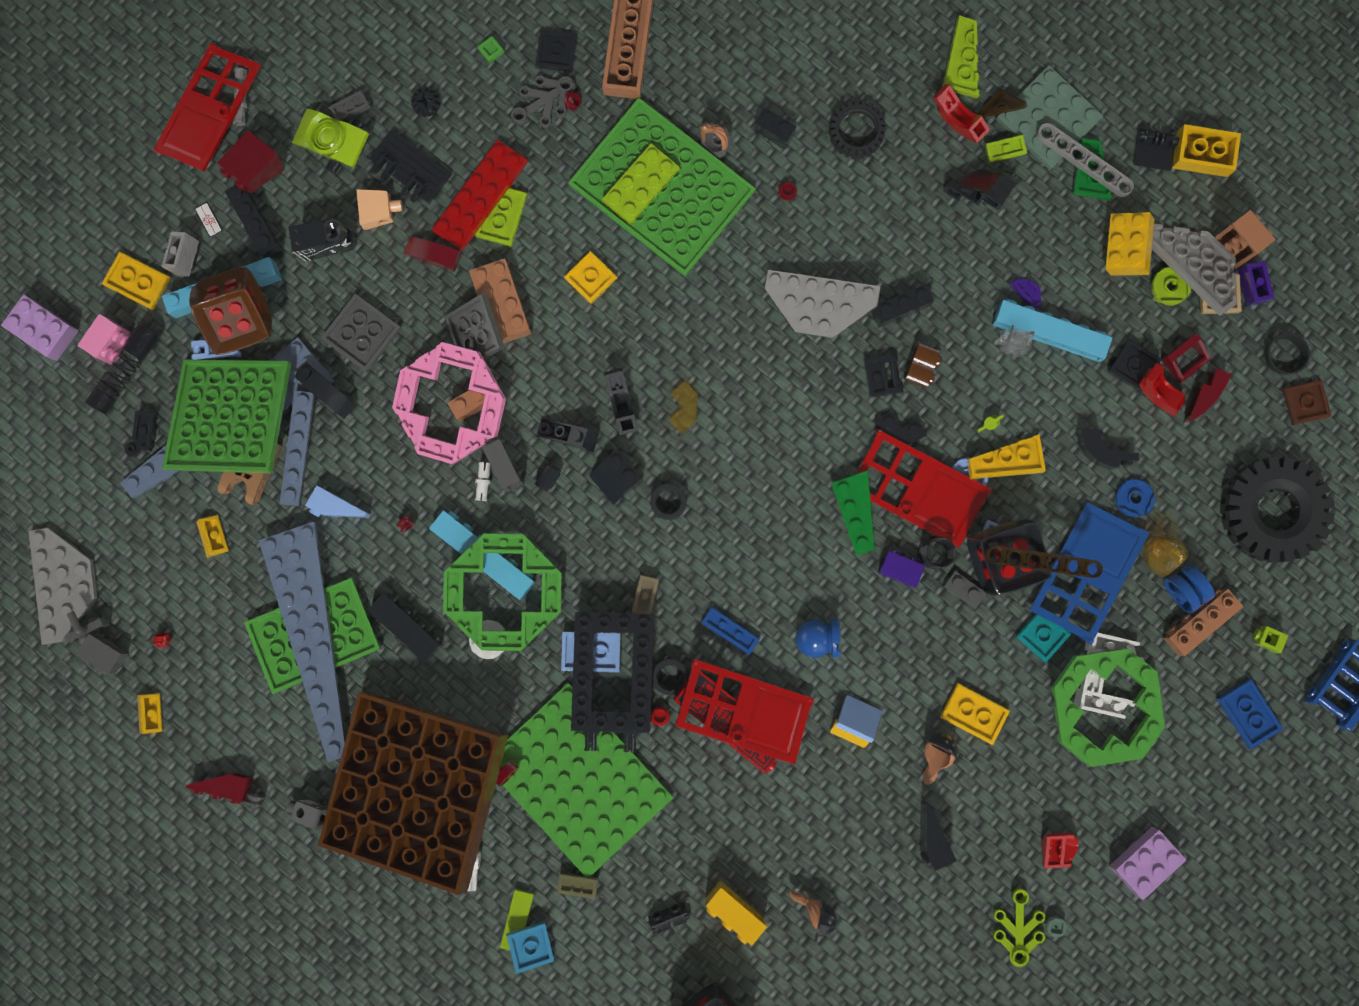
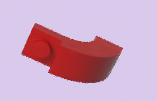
[933,84,990,143]
[1140,363,1185,417]

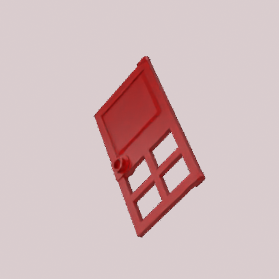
[153,43,261,172]
[857,429,992,548]
[675,658,814,765]

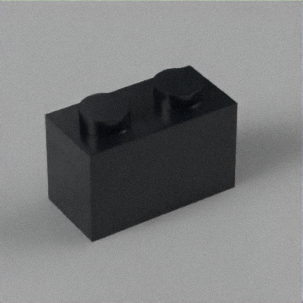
[754,107,797,149]

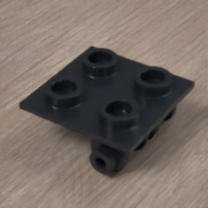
[1133,129,1179,171]

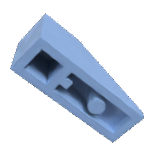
[305,485,371,518]

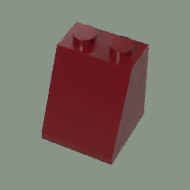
[217,131,285,194]

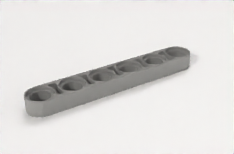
[1037,123,1134,197]

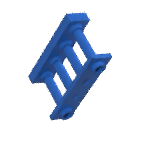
[1304,640,1359,731]

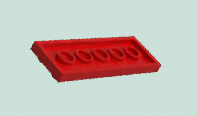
[432,140,528,252]

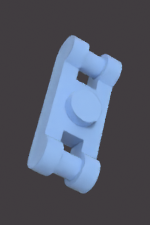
[191,340,241,360]

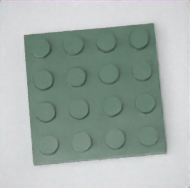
[996,66,1103,170]

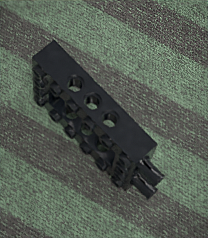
[571,612,654,752]

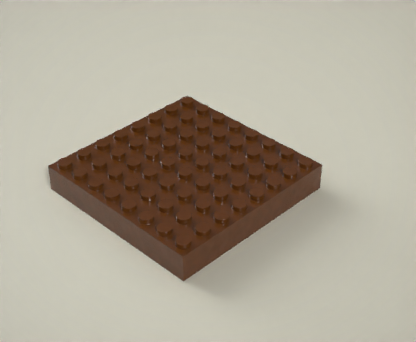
[318,691,509,895]

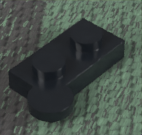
[124,411,157,457]

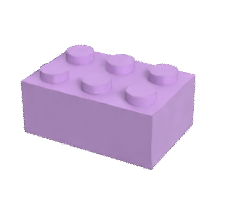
[1,294,79,361]
[1109,827,1186,900]

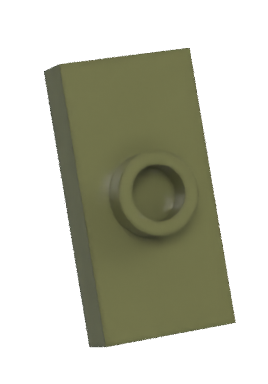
[557,872,599,899]

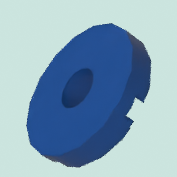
[1115,479,1155,518]

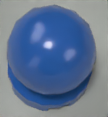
[795,619,840,658]

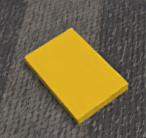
[102,251,171,310]
[940,683,1010,745]

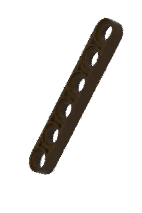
[985,545,1103,578]

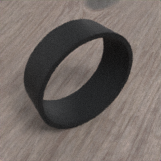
[1265,333,1310,375]

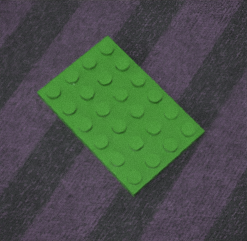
[244,578,381,694]

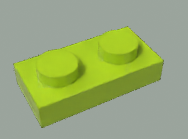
[985,135,1027,164]

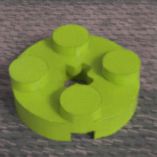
[1151,267,1191,306]

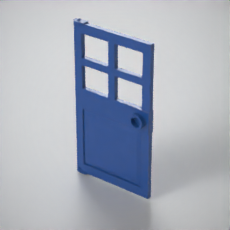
[1030,502,1150,644]

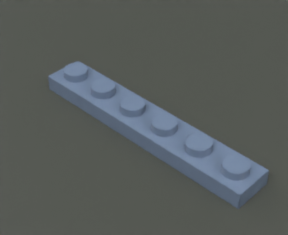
[280,391,315,506]

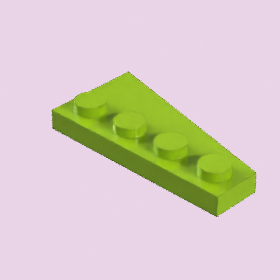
[942,15,979,99]

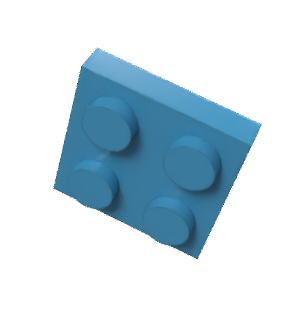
[506,921,554,974]

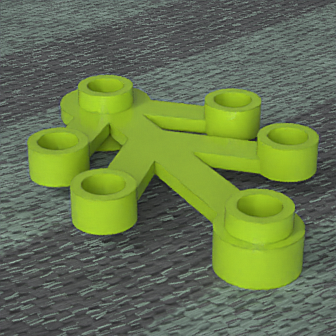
[993,888,1045,967]

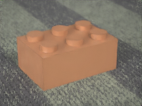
[1215,210,1276,269]

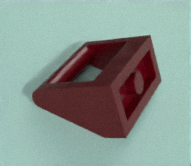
[1161,334,1211,383]

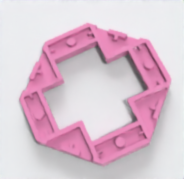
[392,342,506,464]

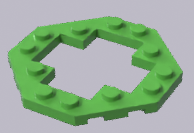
[443,533,562,651]
[1051,648,1165,767]

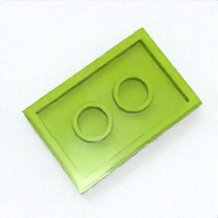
[475,188,528,247]

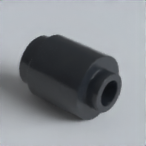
[534,463,561,492]

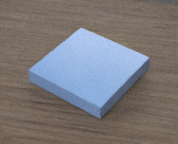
[836,695,882,743]

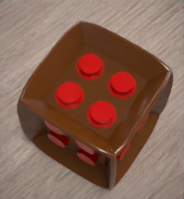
[189,267,272,355]

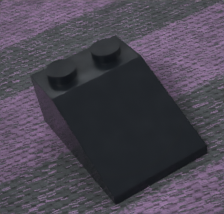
[920,801,957,871]

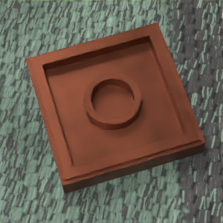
[1282,380,1331,426]

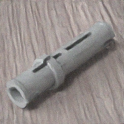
[233,68,247,126]

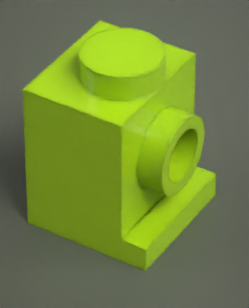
[1252,626,1289,653]

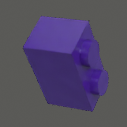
[1238,261,1274,307]
[878,550,925,588]

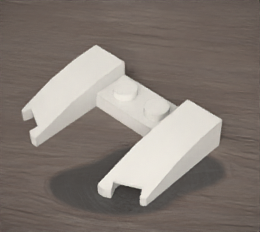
[1074,631,1144,719]

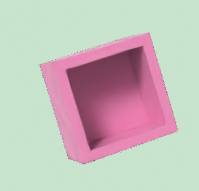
[77,314,132,365]

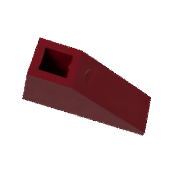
[185,772,254,804]

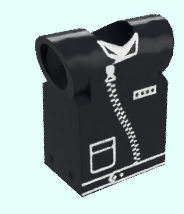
[288,219,358,261]

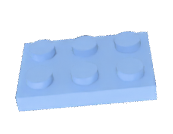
[561,632,621,672]

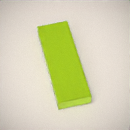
[500,889,534,951]

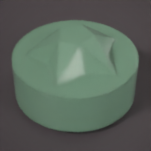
[1045,916,1067,937]

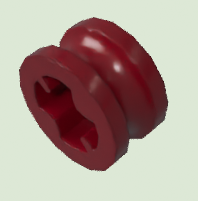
[396,515,415,533]

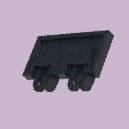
[369,130,452,204]

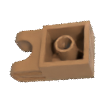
[217,444,282,505]

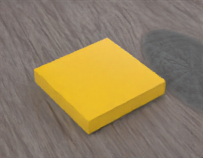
[564,251,617,304]

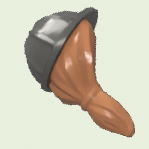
[700,122,731,159]

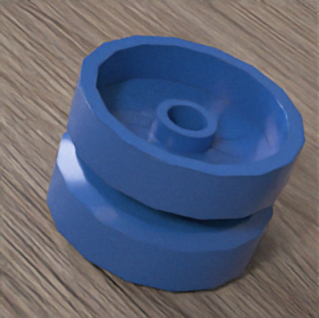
[1163,563,1215,614]

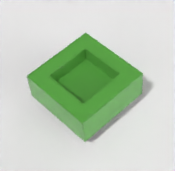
[477,36,504,64]

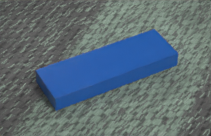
[701,607,760,655]

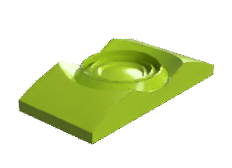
[292,109,369,168]

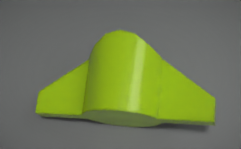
[978,414,1005,432]

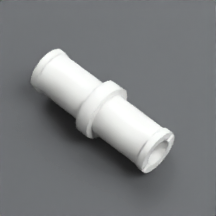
[475,462,491,501]

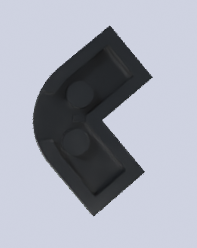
[875,411,927,445]

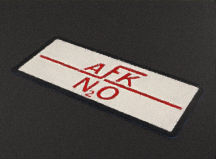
[194,202,223,238]

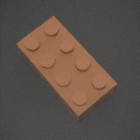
[469,258,532,343]

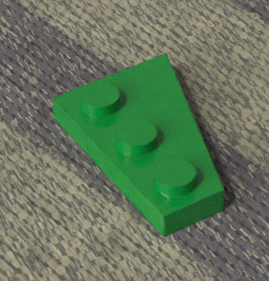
[1072,138,1112,201]

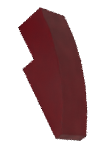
[403,236,462,272]
[1184,368,1232,423]

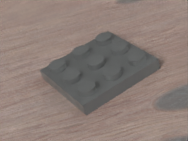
[321,294,401,373]
[444,294,505,369]

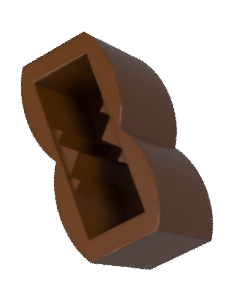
[904,343,942,388]

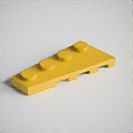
[967,434,1046,479]

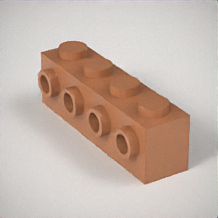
[1163,588,1244,656]

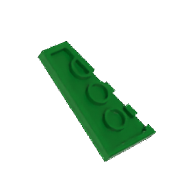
[831,471,875,556]

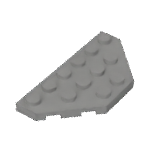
[1152,224,1237,316]
[765,270,881,338]
[29,528,98,645]

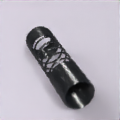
[85,323,160,415]

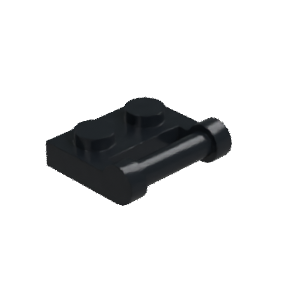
[863,355,904,398]

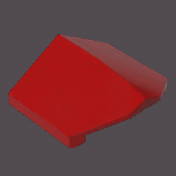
[1041,833,1079,869]

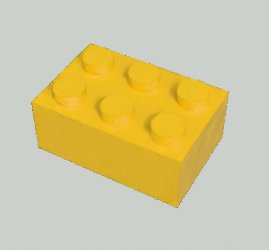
[1172,124,1241,177]
[1106,212,1155,276]
[705,881,767,946]

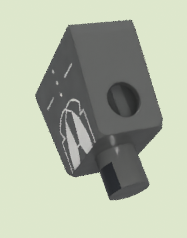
[287,800,328,830]

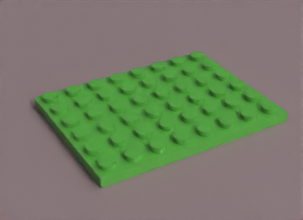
[568,98,756,277]
[501,683,674,877]

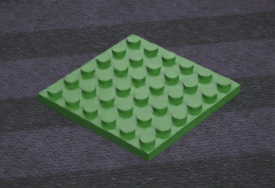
[162,360,291,473]

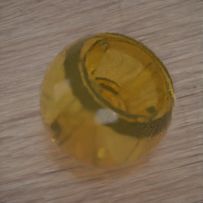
[1144,535,1188,577]

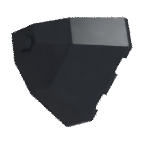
[943,169,1019,211]

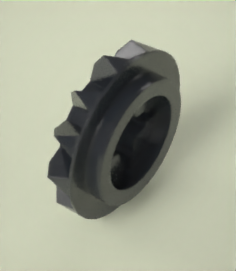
[411,87,441,117]

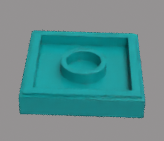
[1015,614,1071,663]

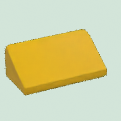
[197,515,229,558]
[137,693,162,734]
[830,719,869,748]

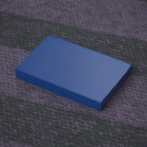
[1216,679,1283,749]

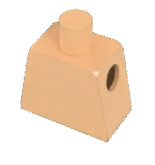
[357,189,403,230]

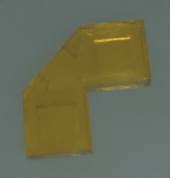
[669,381,698,435]

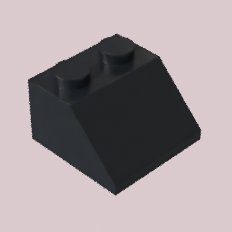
[589,449,643,505]

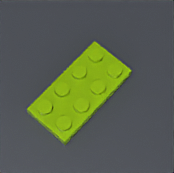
[602,144,680,225]

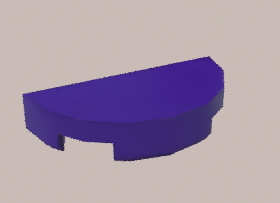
[1010,279,1041,311]

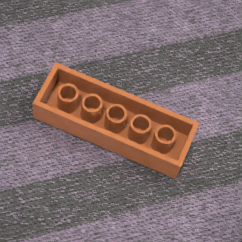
[602,0,654,99]

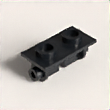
[648,902,690,934]

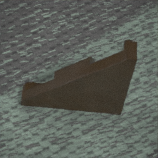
[977,89,1027,118]

